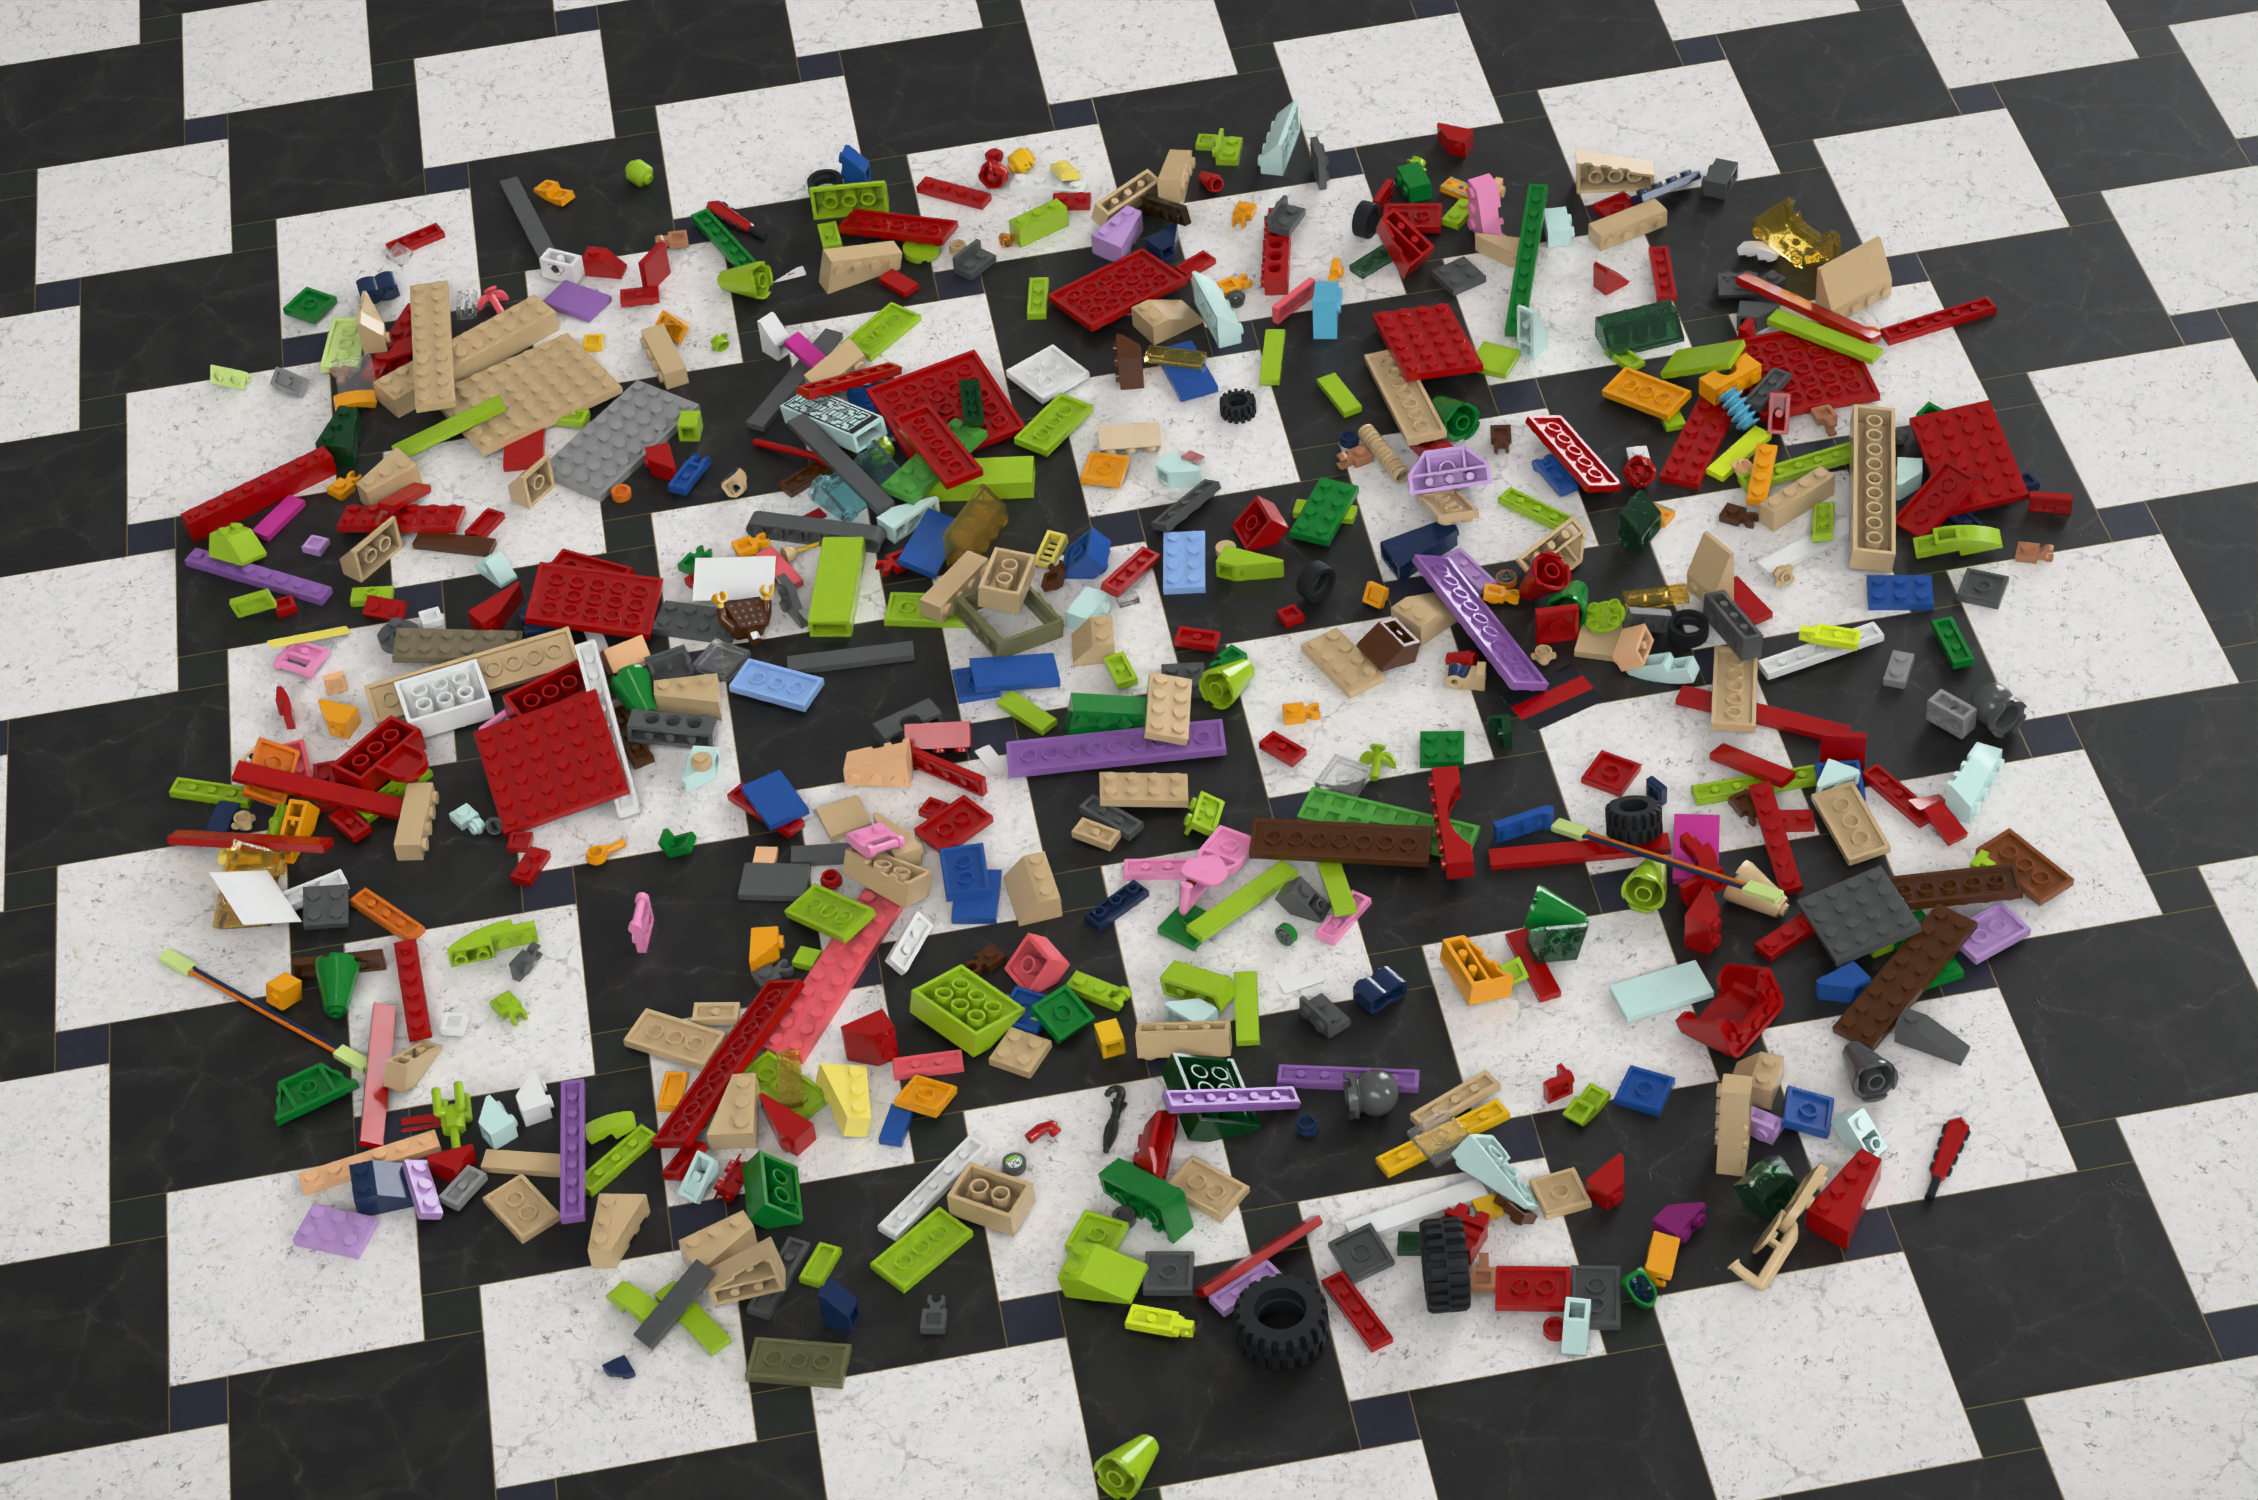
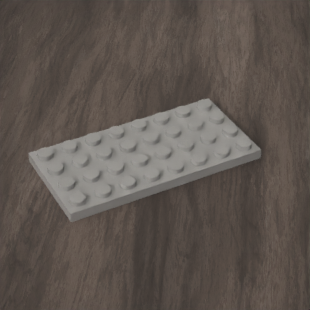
[550,380,700,502]

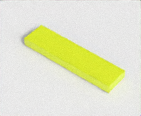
[1706,425,1772,482]

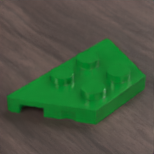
[275,1062,360,1126]

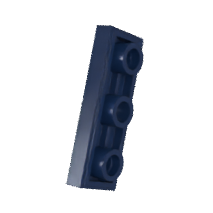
[1084,879,1149,932]

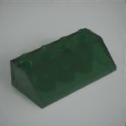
[1595,299,1684,359]

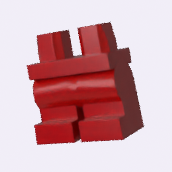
[1441,1202,1490,1265]

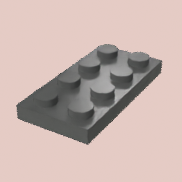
[652,600,734,646]

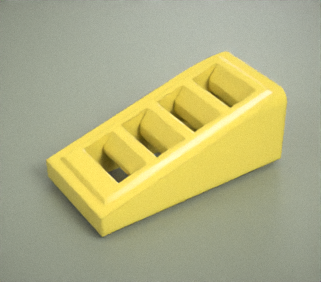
[1035,530,1068,569]

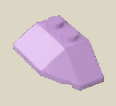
[1407,445,1492,495]

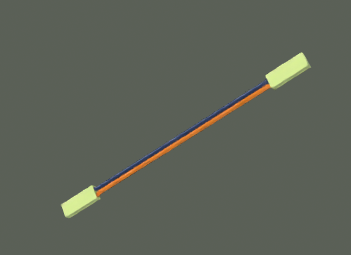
[1550,818,1784,905]
[158,948,367,1074]

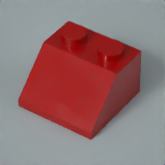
[1231,495,1289,551]
[1684,885,1722,956]
[841,1009,899,1066]

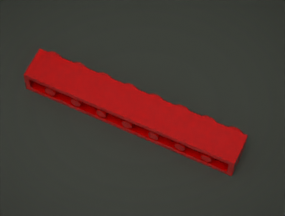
[180,446,337,542]

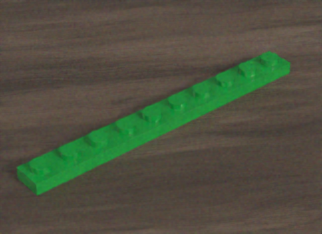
[1505,183,1548,337]

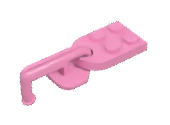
[1179,825,1251,916]

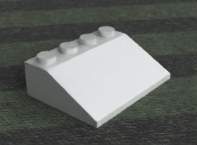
[394,659,495,738]

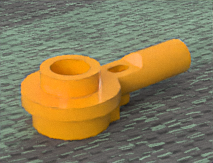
[585,838,627,866]

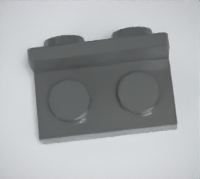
[1266,195,1306,237]
[952,239,997,281]
[1717,271,1759,298]
[1622,607,1672,633]
[1299,993,1351,1039]

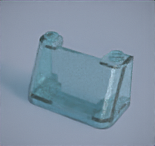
[808,439,900,522]

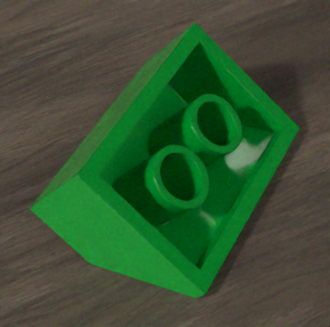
[742,1150,803,1229]

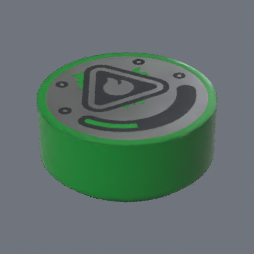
[1275,922,1298,946]

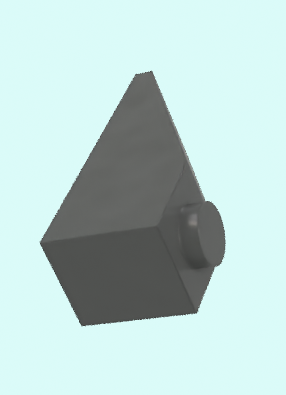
[1894,1007,1970,1066]

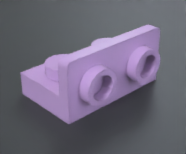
[1750,1106,1785,1145]

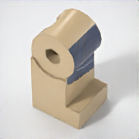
[1445,662,1486,691]

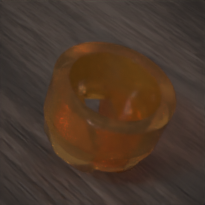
[999,233,1014,248]

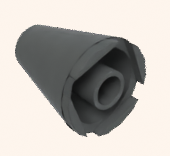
[1842,1041,1899,1102]

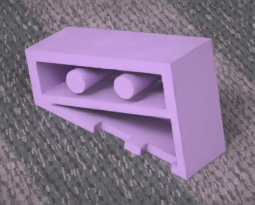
[1091,205,1143,262]

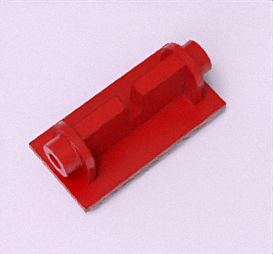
[713,1153,747,1203]

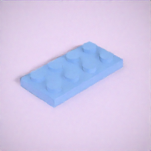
[1163,531,1206,595]
[729,658,825,712]

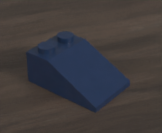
[349,1160,414,1216]

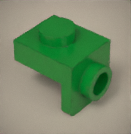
[658,828,697,858]

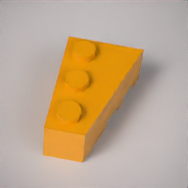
[1439,935,1514,1006]

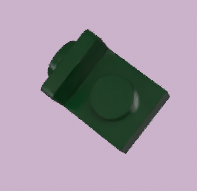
[1488,714,1512,748]

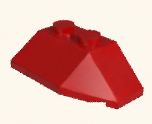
[1133,1109,1179,1181]

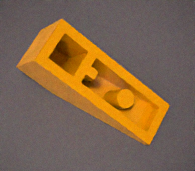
[272,799,320,865]

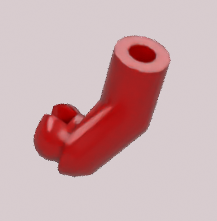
[1025,1120,1061,1144]

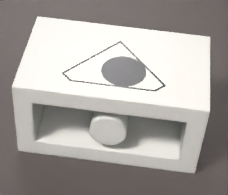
[539,248,585,284]

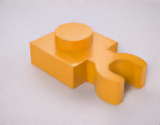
[1231,201,1257,229]
[1328,258,1344,281]
[1216,274,1252,299]
[326,471,362,501]
[731,532,771,557]
[1482,583,1520,605]
[1282,702,1321,725]

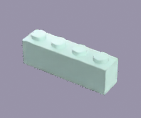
[1945,742,2005,823]

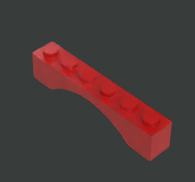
[1428,766,1474,879]

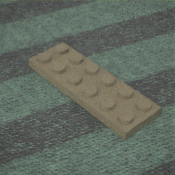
[392,628,523,664]

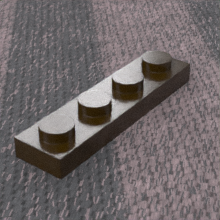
[1141,194,1191,226]

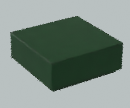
[1397,1231,1421,1256]

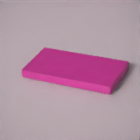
[1672,814,1720,884]

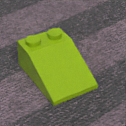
[1057,1241,1149,1305]

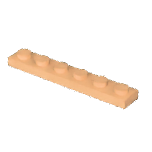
[298,1129,442,1196]

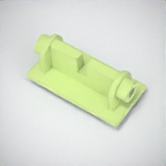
[210,365,251,390]

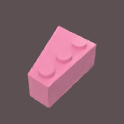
[1466,173,1506,236]

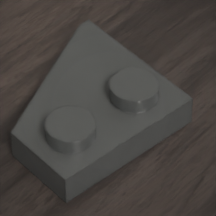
[776,573,808,629]

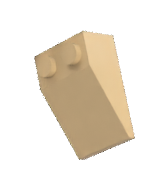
[1131,300,1203,345]
[1686,531,1734,604]
[1391,592,1457,646]

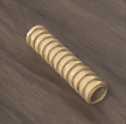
[1358,424,1409,484]

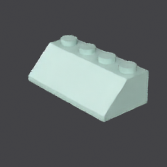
[1258,100,1300,176]
[1192,271,1244,348]

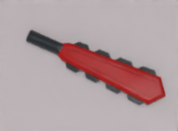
[706,200,767,241]
[1924,1117,1971,1202]

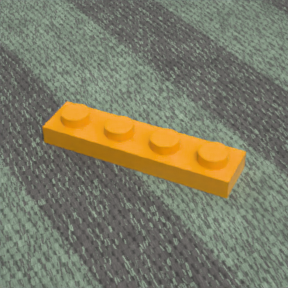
[1746,443,1778,506]

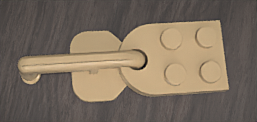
[1727,1163,1829,1290]

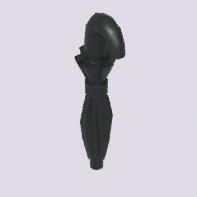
[1103,1085,1127,1153]

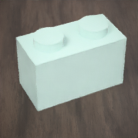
[1543,207,1575,248]
[1065,586,1110,630]

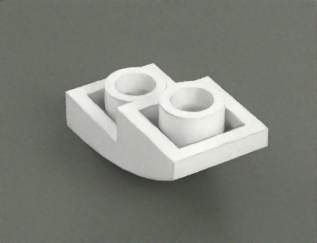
[1737,241,1783,262]

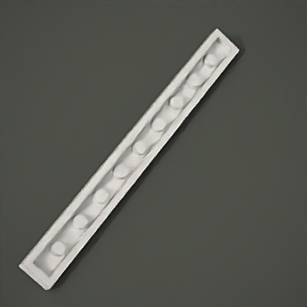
[575,639,641,819]

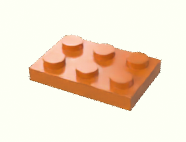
[241,737,300,807]

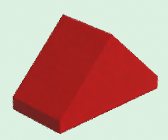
[1593,261,1629,296]
[426,1144,477,1182]

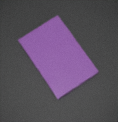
[543,280,612,323]

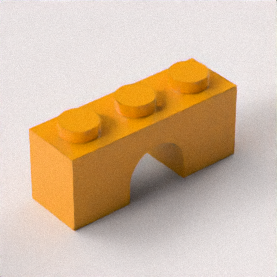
[1699,353,1762,406]

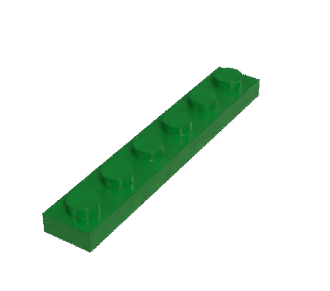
[691,208,757,268]

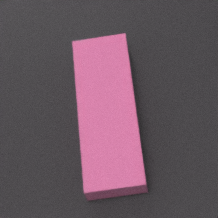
[1123,858,1189,881]
[1315,890,1372,946]

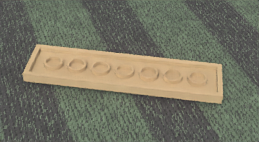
[1364,350,1447,446]

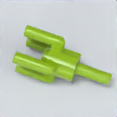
[431,1081,473,1149]

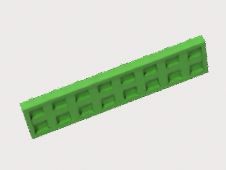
[1297,787,1480,857]

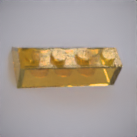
[943,484,1008,567]

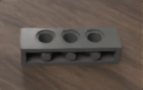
[1703,590,1764,661]
[627,709,718,748]

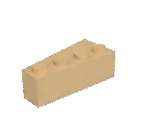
[1157,149,1195,205]
[1576,149,1654,194]
[819,240,903,294]
[842,846,932,909]
[1715,1073,1753,1177]

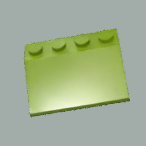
[910,964,1026,1057]

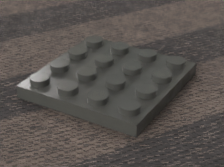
[1796,865,1922,967]

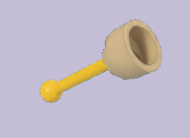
[780,542,820,563]

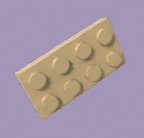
[1417,489,1479,525]
[1301,627,1385,699]
[1144,672,1192,746]
[1099,772,1189,808]
[1811,781,1891,866]
[623,1008,727,1070]

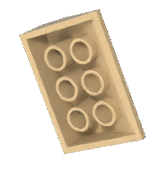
[1816,236,1892,318]

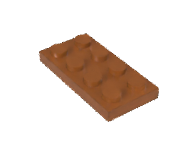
[1975,828,2074,906]

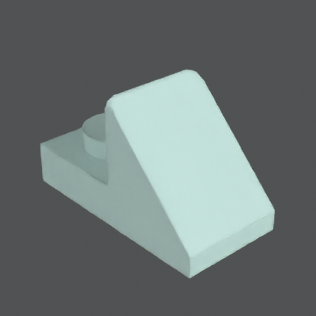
[475,552,517,589]
[677,1150,719,1204]

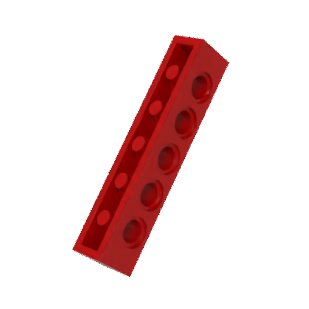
[1261,208,1292,295]

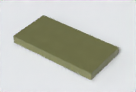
[745,1337,852,1389]

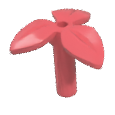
[477,286,509,314]

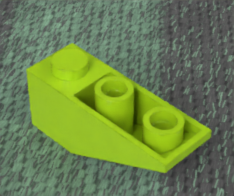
[1216,545,1284,581]

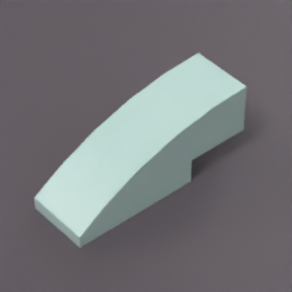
[1626,652,1700,684]

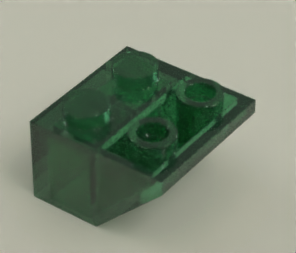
[1618,489,1661,553]
[1525,923,1588,964]
[1733,1155,1800,1223]

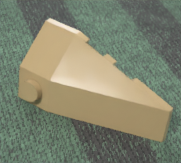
[357,291,391,354]

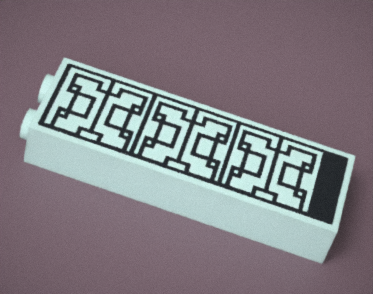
[780,395,888,453]

